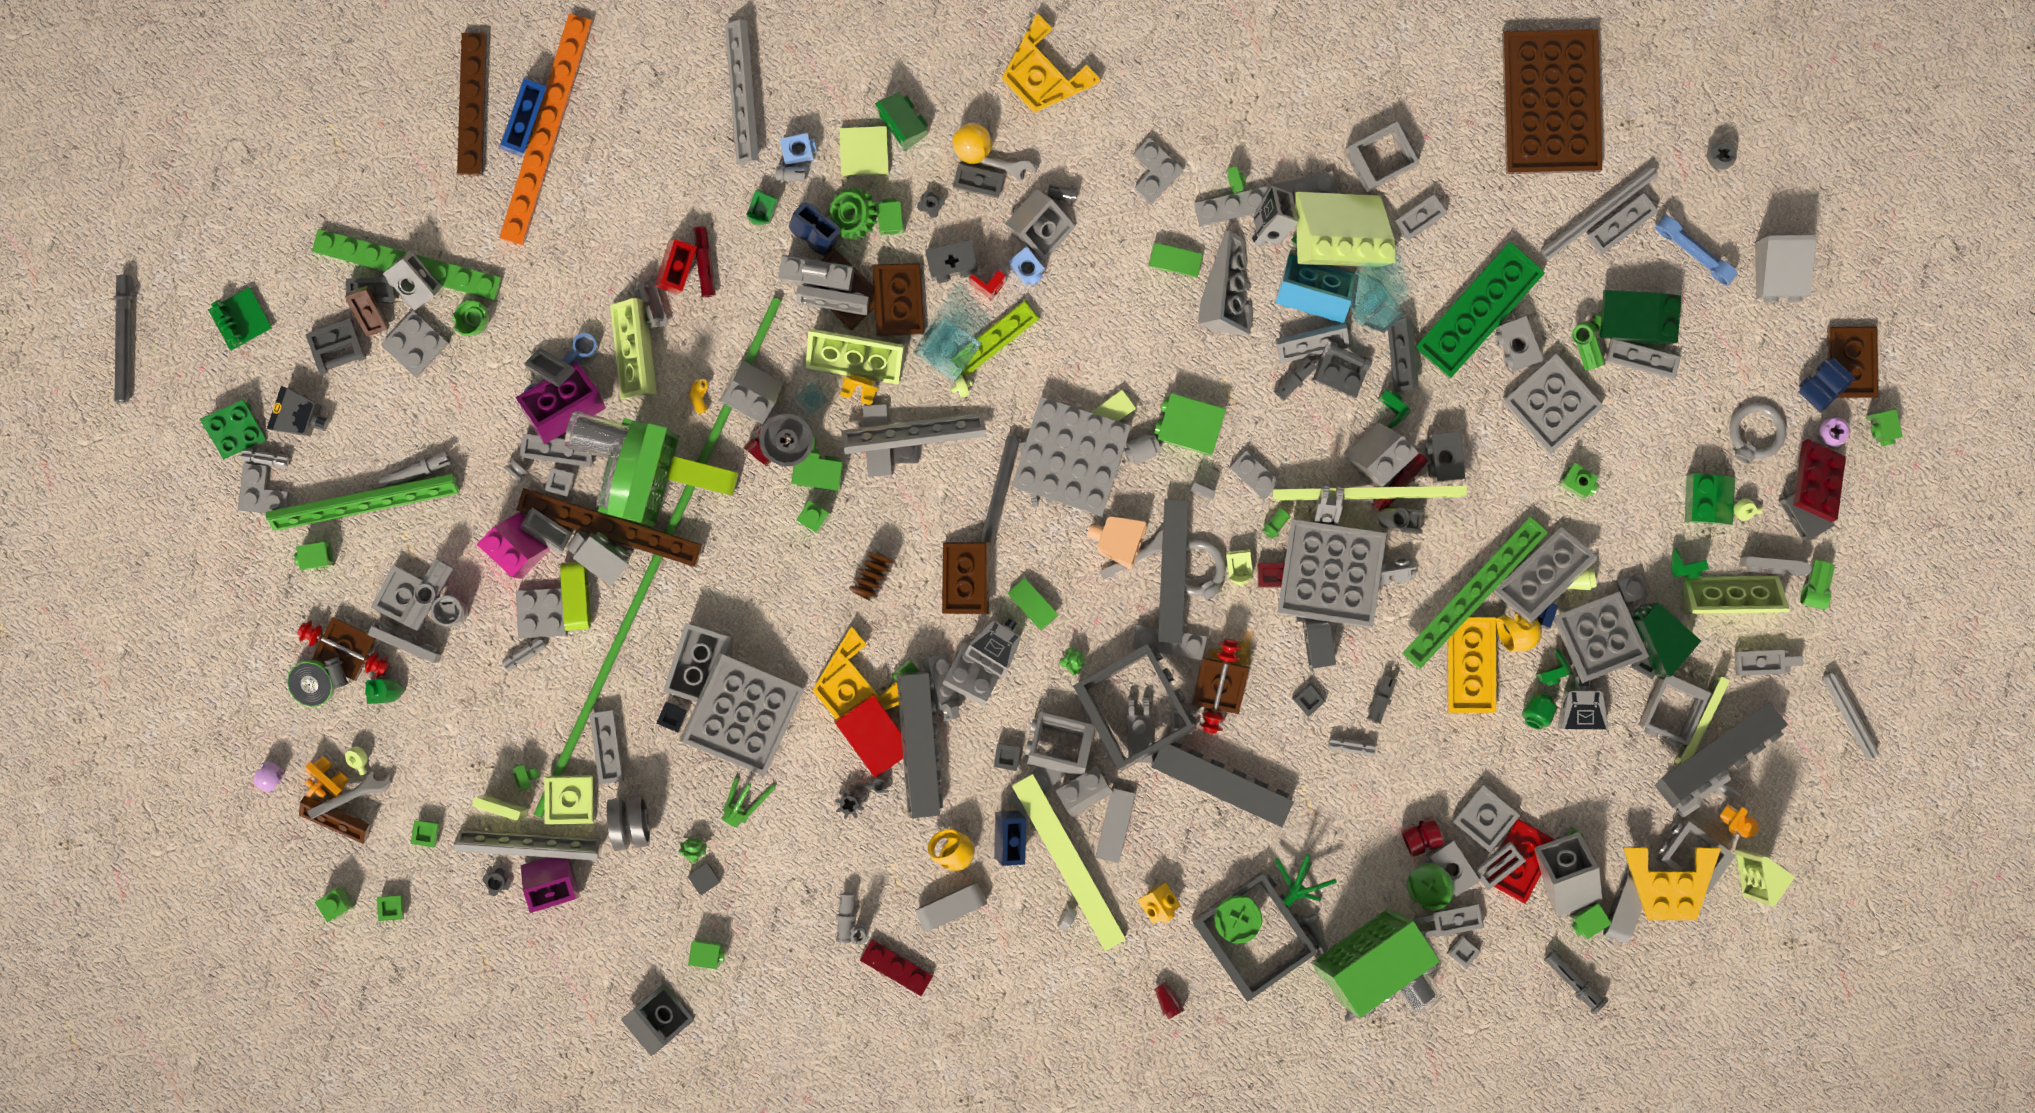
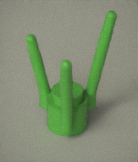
[721,777,776,828]

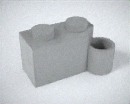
[567,531,630,586]

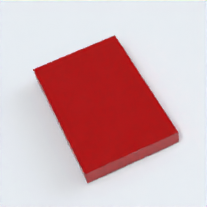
[834,694,903,778]
[1486,819,1556,904]

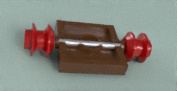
[297,617,390,681]
[1192,638,1249,734]

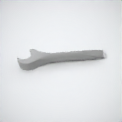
[953,152,1037,181]
[1099,530,1163,579]
[307,772,391,819]

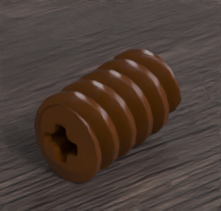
[849,550,896,603]

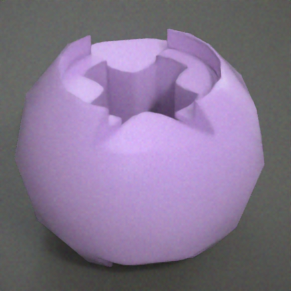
[1819,416,1850,446]
[253,761,283,792]

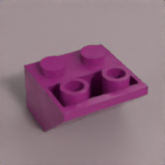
[520,857,581,913]

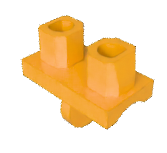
[305,756,348,799]
[1720,804,1759,838]

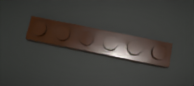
[457,33,487,176]

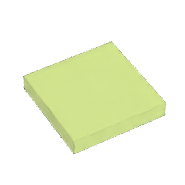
[839,126,889,177]
[544,775,593,824]
[472,794,529,821]

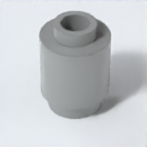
[1124,434,1161,465]

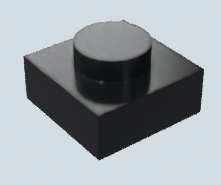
[656,701,688,733]

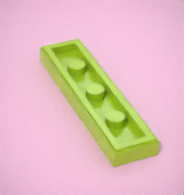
[951,300,1040,378]

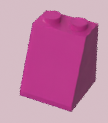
[477,512,550,579]

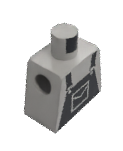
[1252,186,1299,246]
[965,618,1021,678]
[1558,676,1608,730]

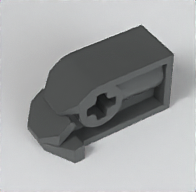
[1296,617,1336,669]

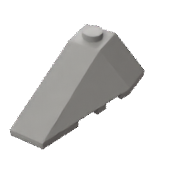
[1198,231,1252,336]

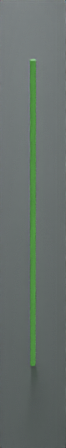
[534,297,782,818]

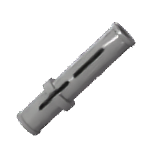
[379,450,452,488]

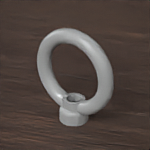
[1729,403,1786,464]
[1184,539,1225,601]

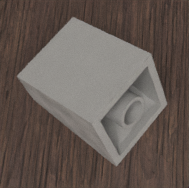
[1755,235,1816,303]
[1344,422,1419,487]
[1535,832,1602,917]

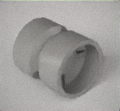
[431,595,469,627]

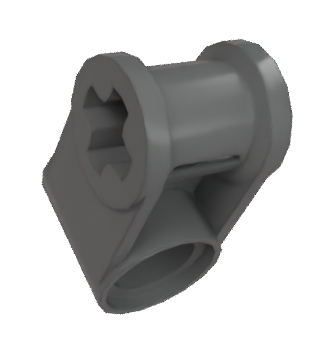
[1378,508,1425,534]

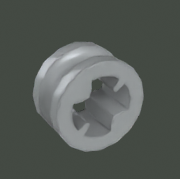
[504,458,528,481]

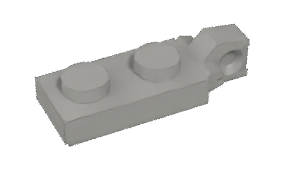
[1734,650,1804,676]
[922,653,960,721]

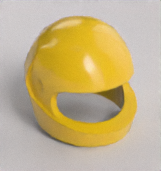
[952,123,993,164]
[1496,613,1542,652]
[927,829,975,871]

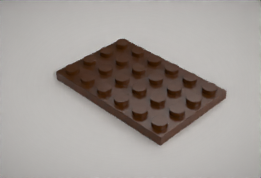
[1502,29,1603,174]

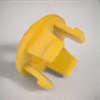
[840,373,880,405]

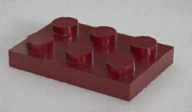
[1793,439,1846,522]

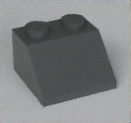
[621,983,694,1056]

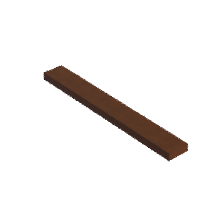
[516,488,703,567]

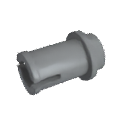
[776,164,805,183]

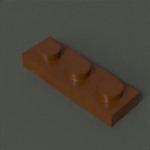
[299,796,370,844]

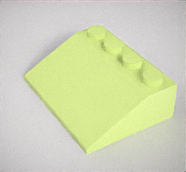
[1295,192,1395,267]

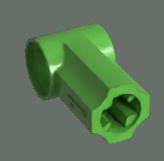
[1572,321,1606,370]
[1800,560,1835,610]

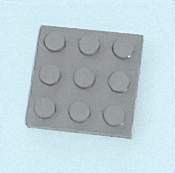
[1502,354,1604,454]
[1554,591,1649,683]

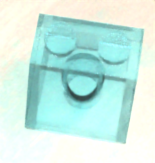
[1350,271,1405,333]
[912,314,982,382]

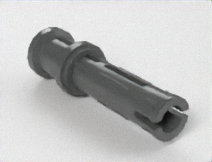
[1544,950,1608,1015]

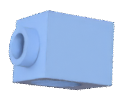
[780,133,817,166]
[1008,247,1045,286]

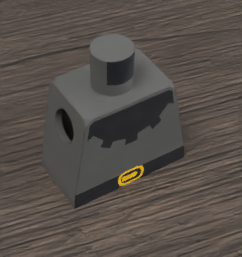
[266,386,329,436]

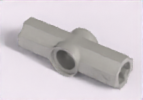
[399,558,455,631]

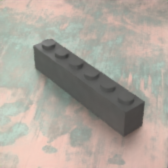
[896,671,943,819]
[1654,702,1788,808]
[1150,742,1294,827]

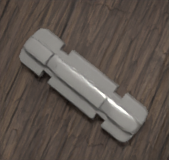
[241,448,289,469]
[502,637,547,671]
[1328,737,1376,756]

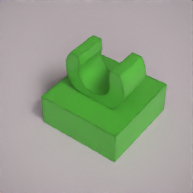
[511,764,540,791]

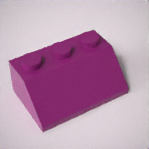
[515,362,606,444]

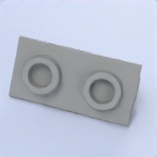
[632,279,669,331]
[1379,557,1416,586]

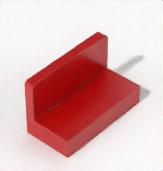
[969,270,1006,300]

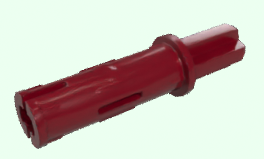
[693,226,716,298]
[1372,453,1428,512]

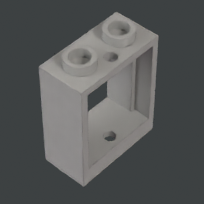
[1344,121,1420,193]
[1639,676,1711,747]
[1025,712,1095,776]
[1656,820,1736,894]

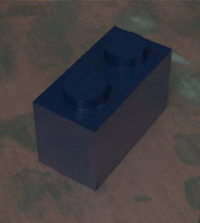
[994,811,1026,866]

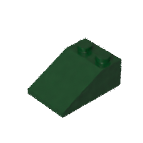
[1600,290,1681,345]

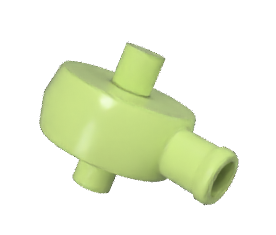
[951,368,973,398]
[1733,498,1762,521]
[345,746,368,775]

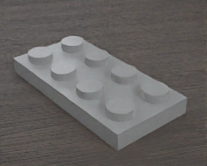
[1495,527,1597,624]

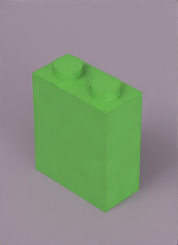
[1154,393,1226,456]

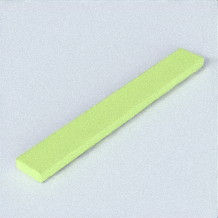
[1273,486,1467,501]
[1012,773,1126,951]

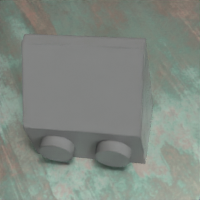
[1005,189,1076,261]
[719,360,783,425]

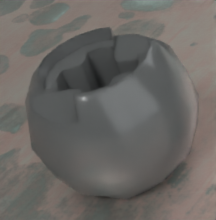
[1707,140,1737,170]

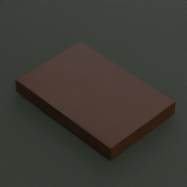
[819,248,875,331]
[872,263,925,336]
[1827,327,1878,398]
[942,542,990,614]

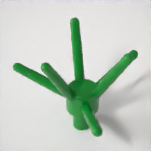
[1275,854,1337,907]

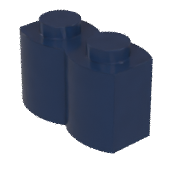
[788,202,841,256]
[1798,358,1855,413]

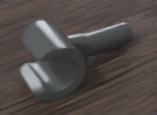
[855,779,890,794]

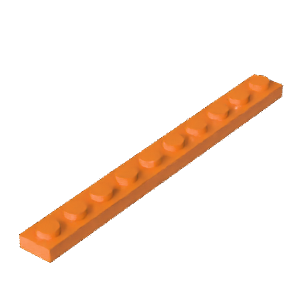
[499,13,593,246]

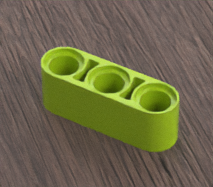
[667,456,739,496]
[560,561,591,631]

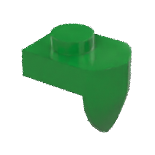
[746,189,779,226]
[1378,390,1411,429]
[1671,548,1709,579]
[1536,648,1573,686]
[365,679,405,704]

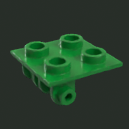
[208,287,272,351]
[200,399,267,460]

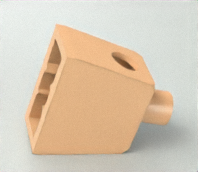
[1087,517,1147,569]

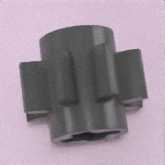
[835,790,864,819]

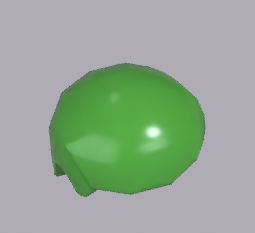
[452,300,489,336]

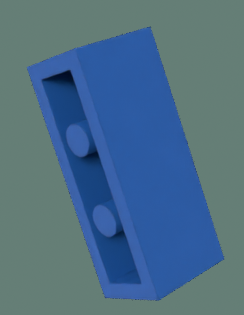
[499,78,546,157]

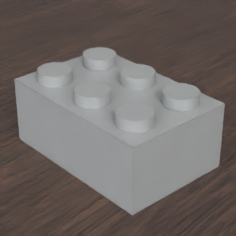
[663,623,734,702]

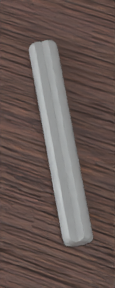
[1823,672,1879,759]

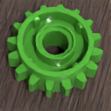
[828,187,879,240]

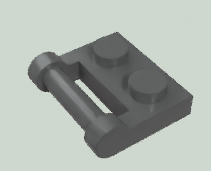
[305,318,366,375]
[1312,341,1372,398]

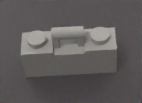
[778,255,855,293]

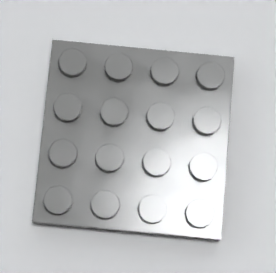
[1011,397,1131,517]
[1277,519,1387,628]
[679,652,804,776]

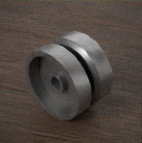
[759,413,813,467]
[607,794,650,851]

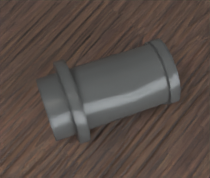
[1048,184,1078,204]
[324,657,349,689]

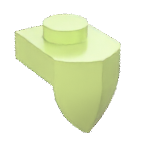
[1226,549,1253,586]

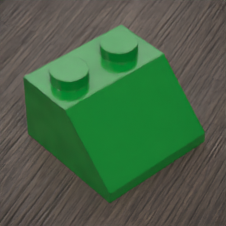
[875,92,928,151]
[1684,474,1735,525]

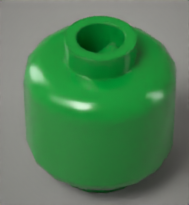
[1522,693,1557,730]

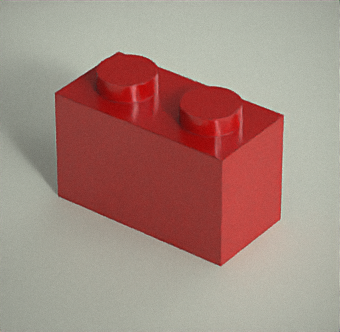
[654,239,697,294]

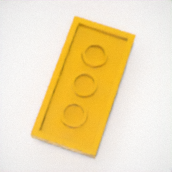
[1447,617,1496,713]

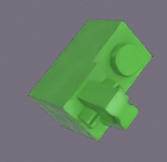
[791,435,844,492]

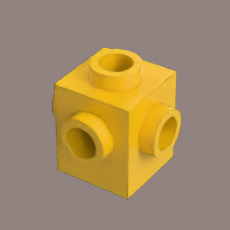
[1137,882,1181,924]

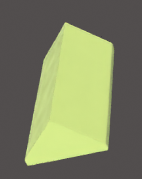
[610,298,657,399]
[805,328,905,385]
[1683,576,1789,614]
[1735,849,1795,906]

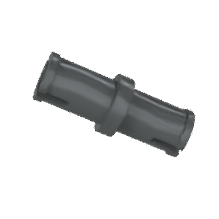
[1273,357,1317,402]
[1366,675,1398,725]

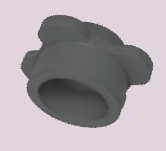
[917,190,945,218]
[482,868,511,896]

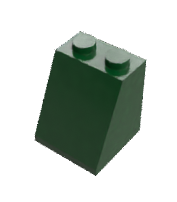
[1633,603,1701,678]

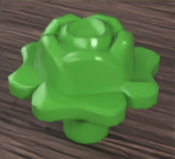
[1060,646,1086,675]
[679,837,707,862]

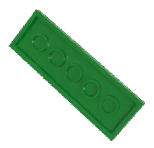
[1415,242,1545,379]

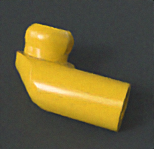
[688,378,709,415]

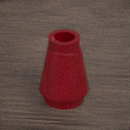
[1154,982,1185,1020]

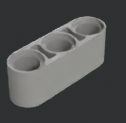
[1603,871,1642,944]
[915,881,987,932]

